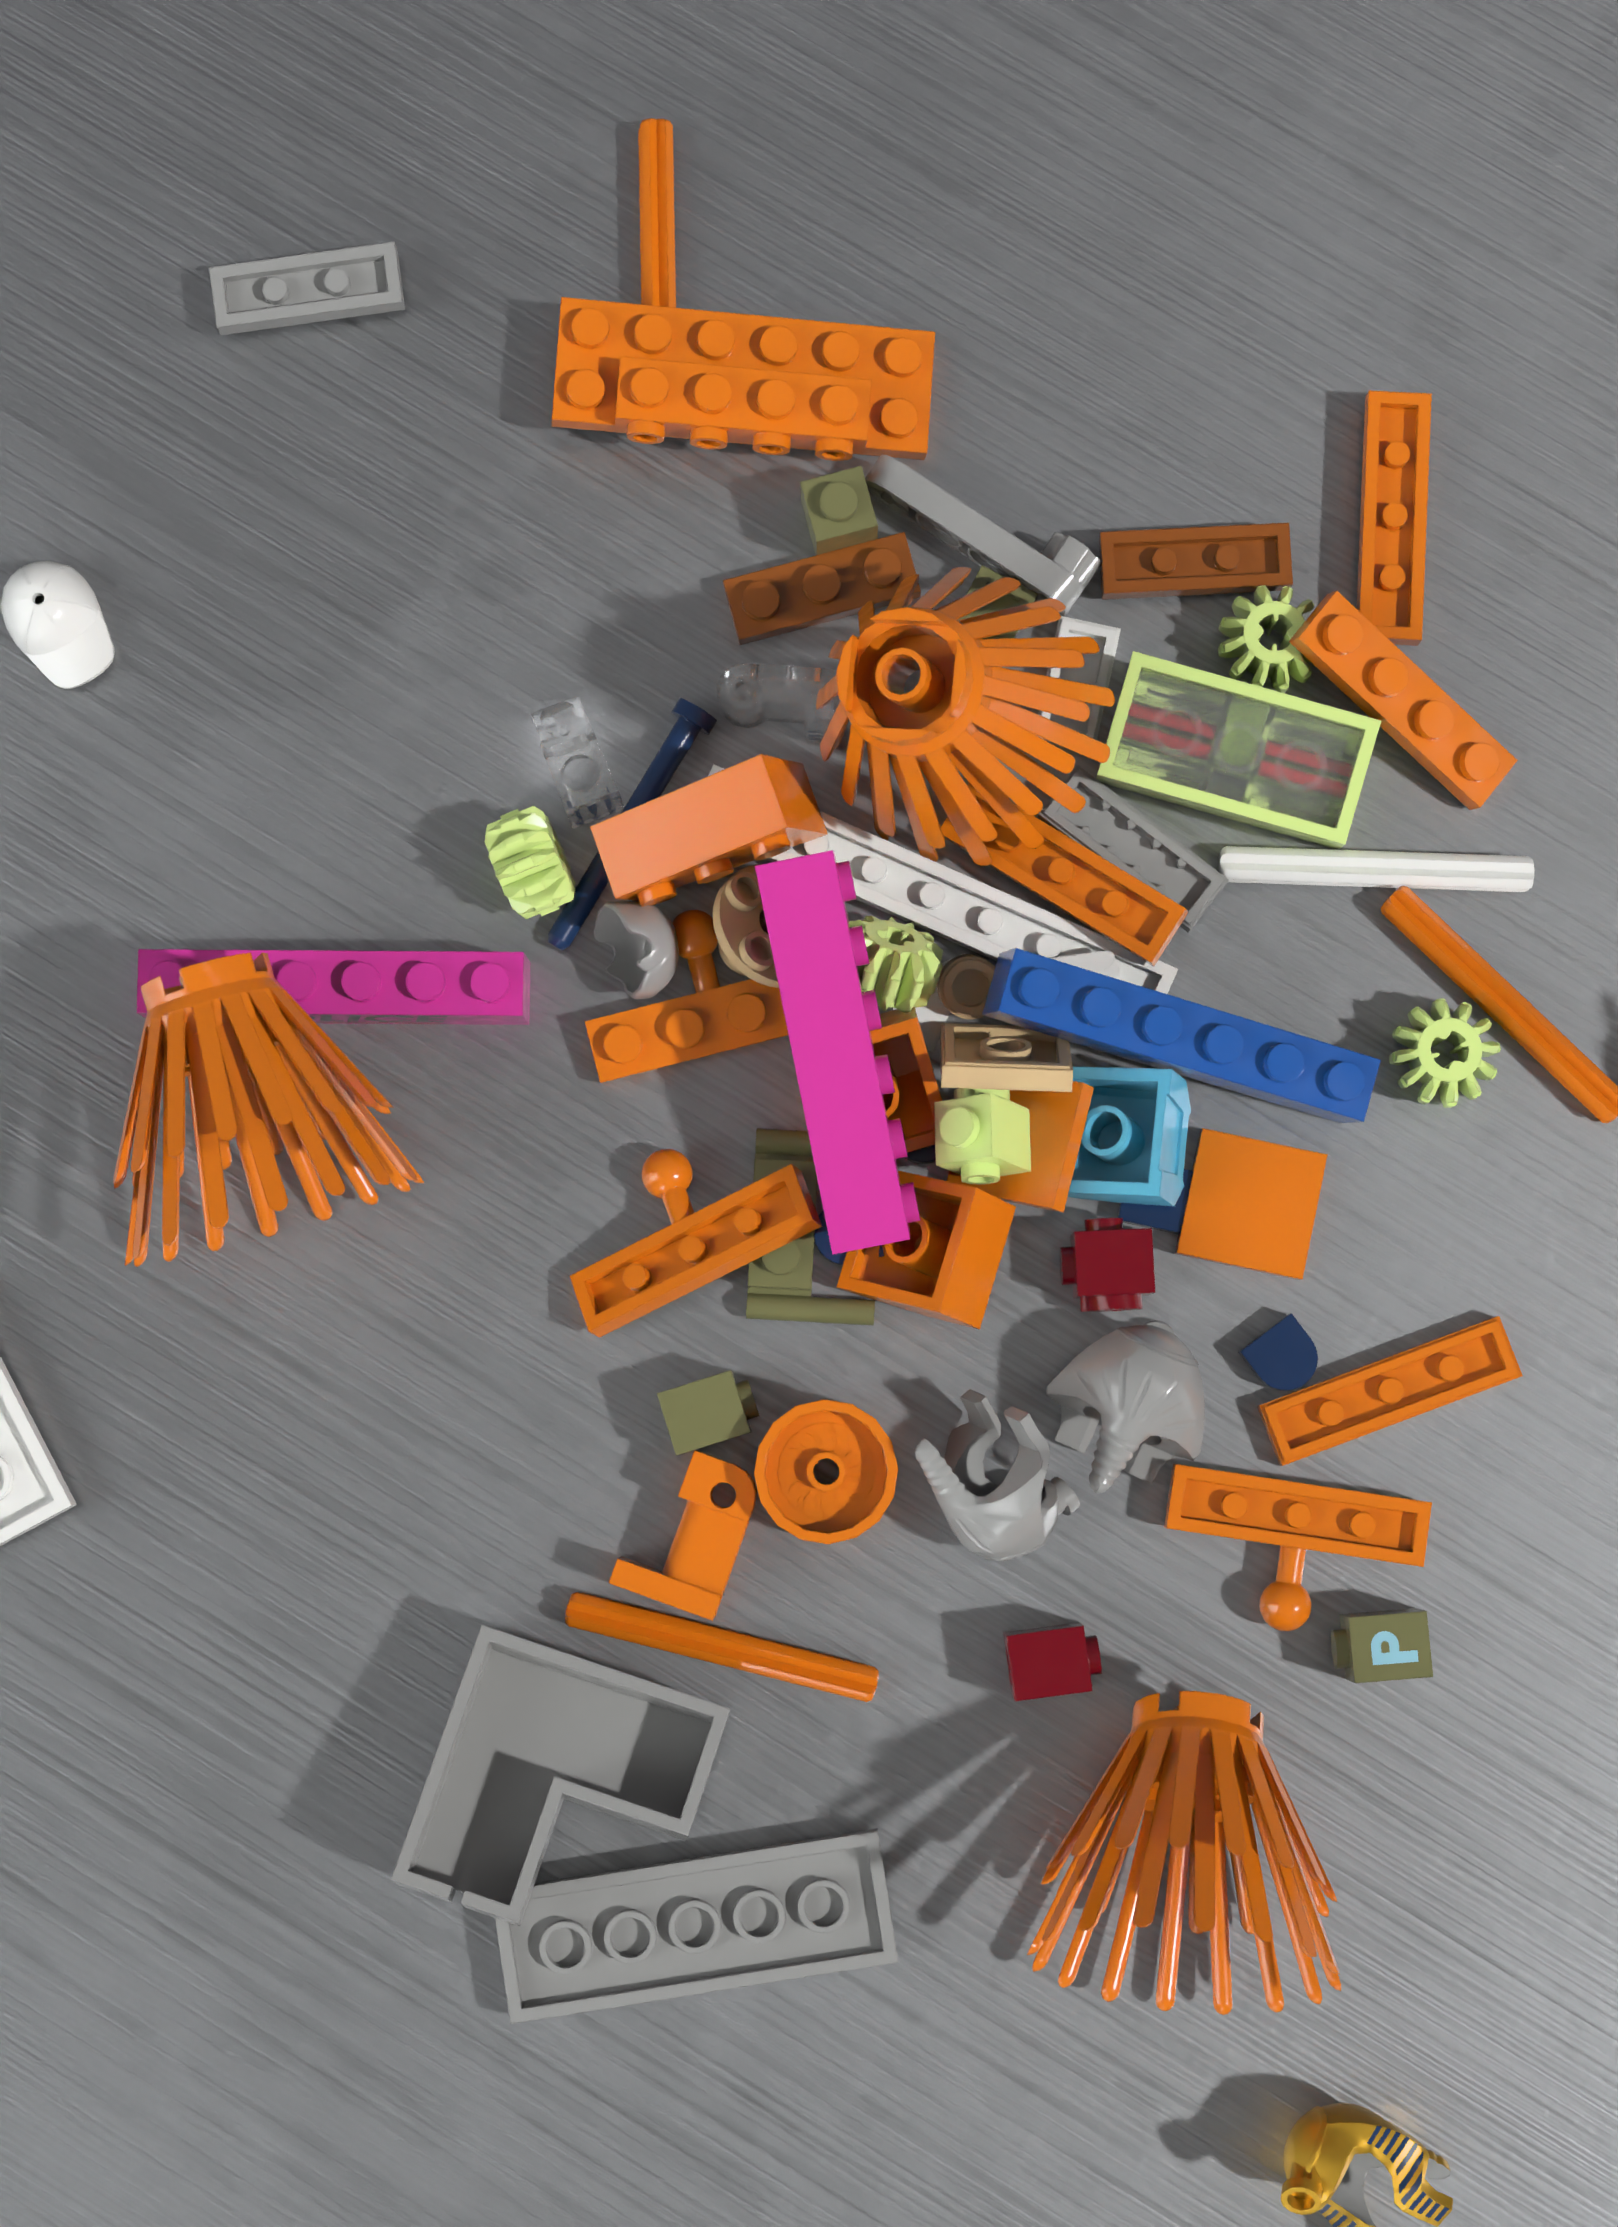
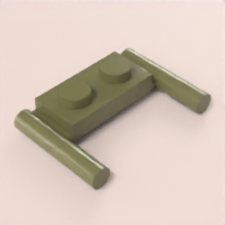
[746,1128,875,1326]

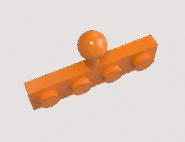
[585,910,788,1083]
[570,1149,822,1338]
[1164,1464,1432,1631]

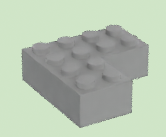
[391,1624,730,1926]

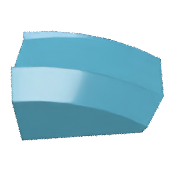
[1068,1066,1191,1206]

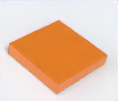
[947,1081,1094,1213]
[1175,1128,1328,1280]

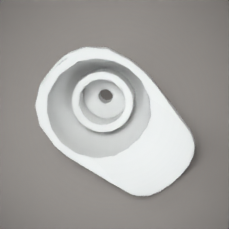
[0,560,115,689]

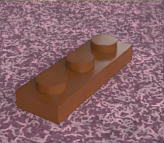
[1098,523,1293,600]
[723,532,921,645]

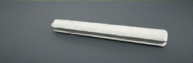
[1218,846,1535,892]

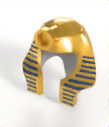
[1281,2103,1453,2227]

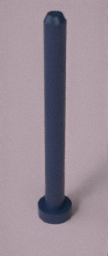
[548,698,717,951]

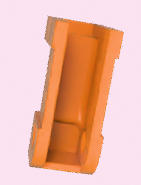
[609,1450,757,1621]

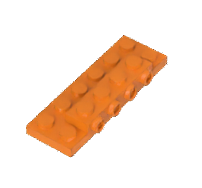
[551,297,935,461]

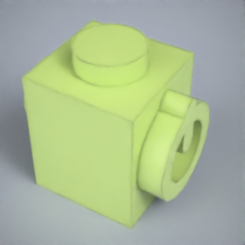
[934,1088,1031,1184]

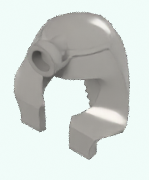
[1046,1320,1205,1493]
[915,1389,1080,1561]

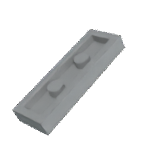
[209,242,405,335]

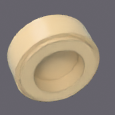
[937,954,995,1019]

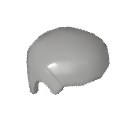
[594,900,679,999]

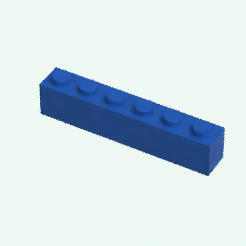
[982,948,1381,1123]

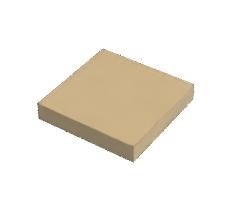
[940,1023,1073,1092]

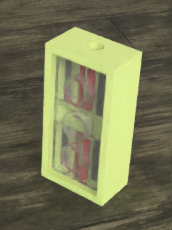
[1096,651,1381,850]

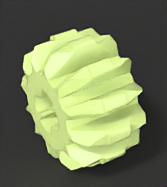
[1218,585,1315,693]
[484,806,575,919]
[849,916,943,1012]
[1389,998,1501,1108]

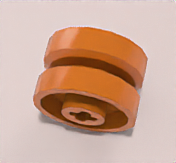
[754,1399,898,1544]

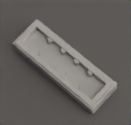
[1038,765,1229,932]

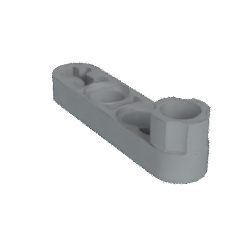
[865,455,1101,616]

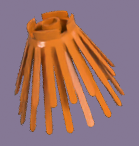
[816,567,1115,866]
[113,952,424,1267]
[1027,1691,1341,2015]

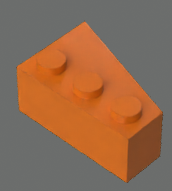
[590,754,828,907]

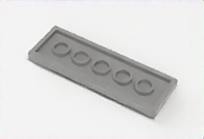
[495,1828,899,2024]

